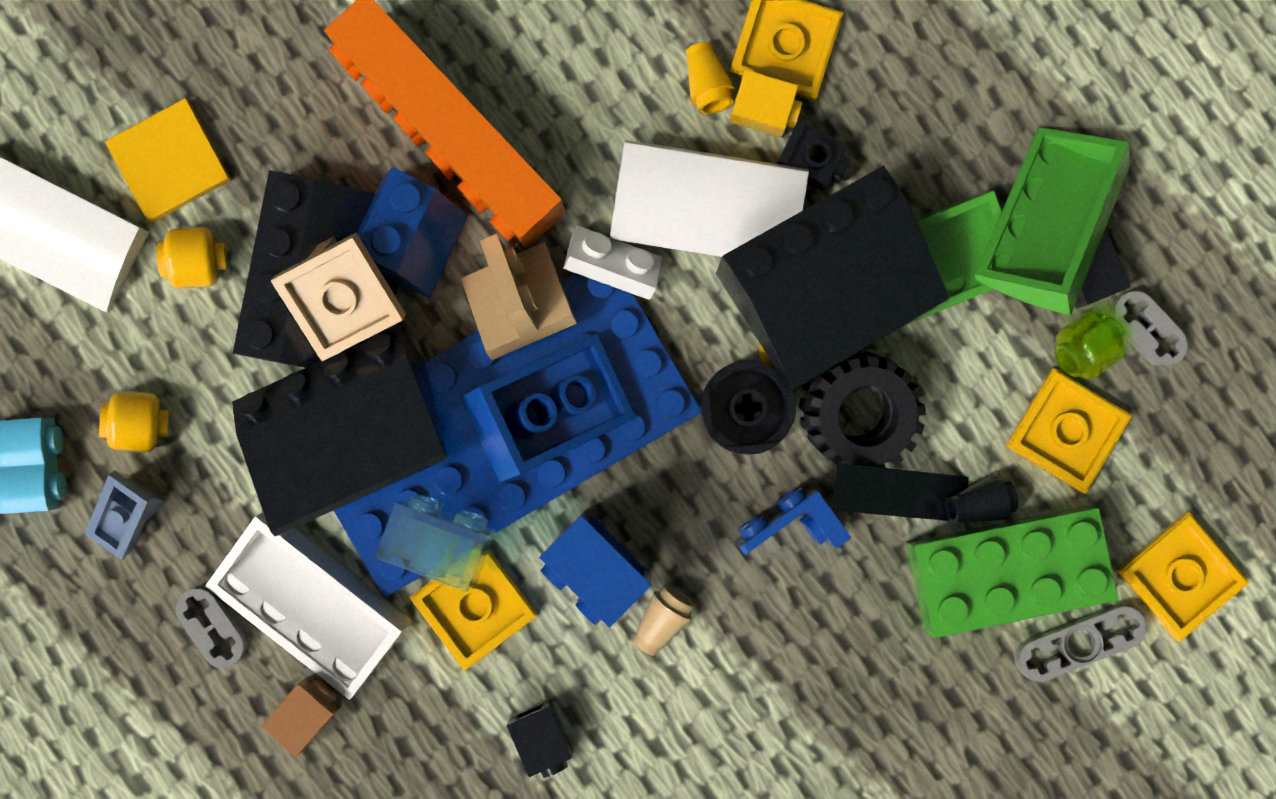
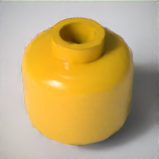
[156,227,228,289]
[99,390,169,452]

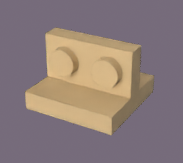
[271,233,406,361]
[461,233,577,360]

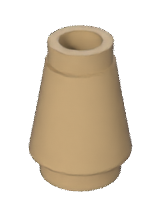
[632,585,695,656]

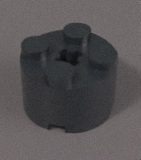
[699,360,796,455]

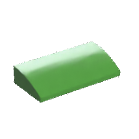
[975,127,1131,315]
[911,191,1002,323]

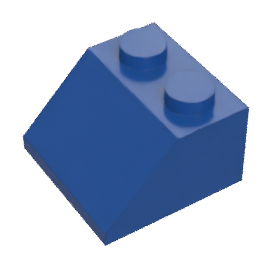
[357,167,468,298]

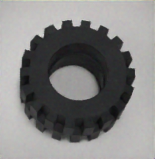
[799,351,926,468]

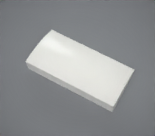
[610,140,809,257]
[0,157,149,313]
[205,512,412,700]

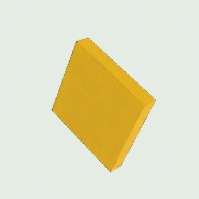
[729,0,844,101]
[105,98,231,223]
[1005,368,1133,494]
[1116,512,1250,642]
[409,541,539,671]

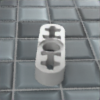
[1015,605,1147,682]

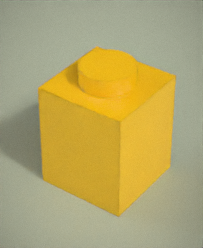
[729,70,802,138]

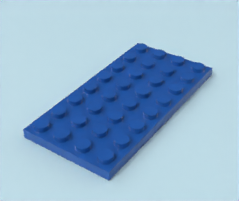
[334,273,700,598]

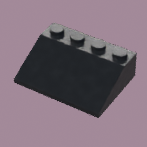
[716,165,950,392]
[232,170,399,368]
[232,325,448,537]

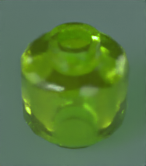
[1054,311,1126,379]

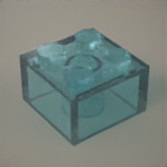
[375,494,496,592]

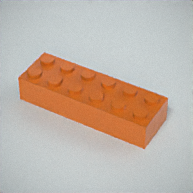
[324,0,566,250]

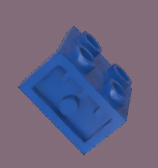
[735,487,852,555]

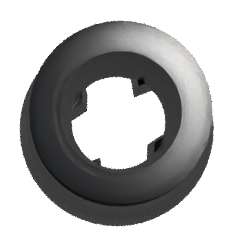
[944,475,1019,524]

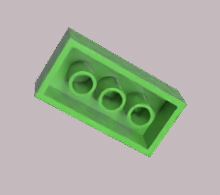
[906,506,1119,638]

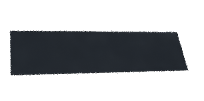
[832,463,969,521]

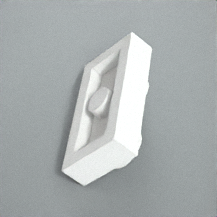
[563,225,662,300]

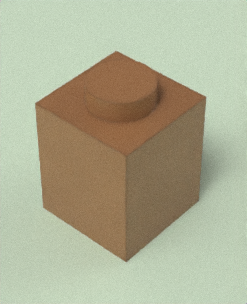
[260,677,341,757]

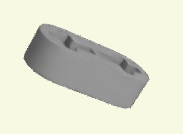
[1110,291,1188,367]
[176,587,248,668]

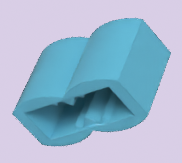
[0,417,67,514]

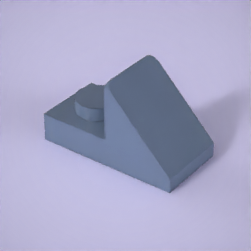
[85,470,166,560]

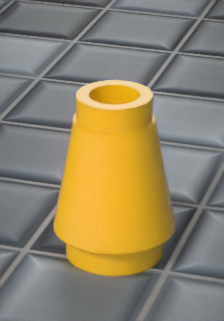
[686,42,735,115]

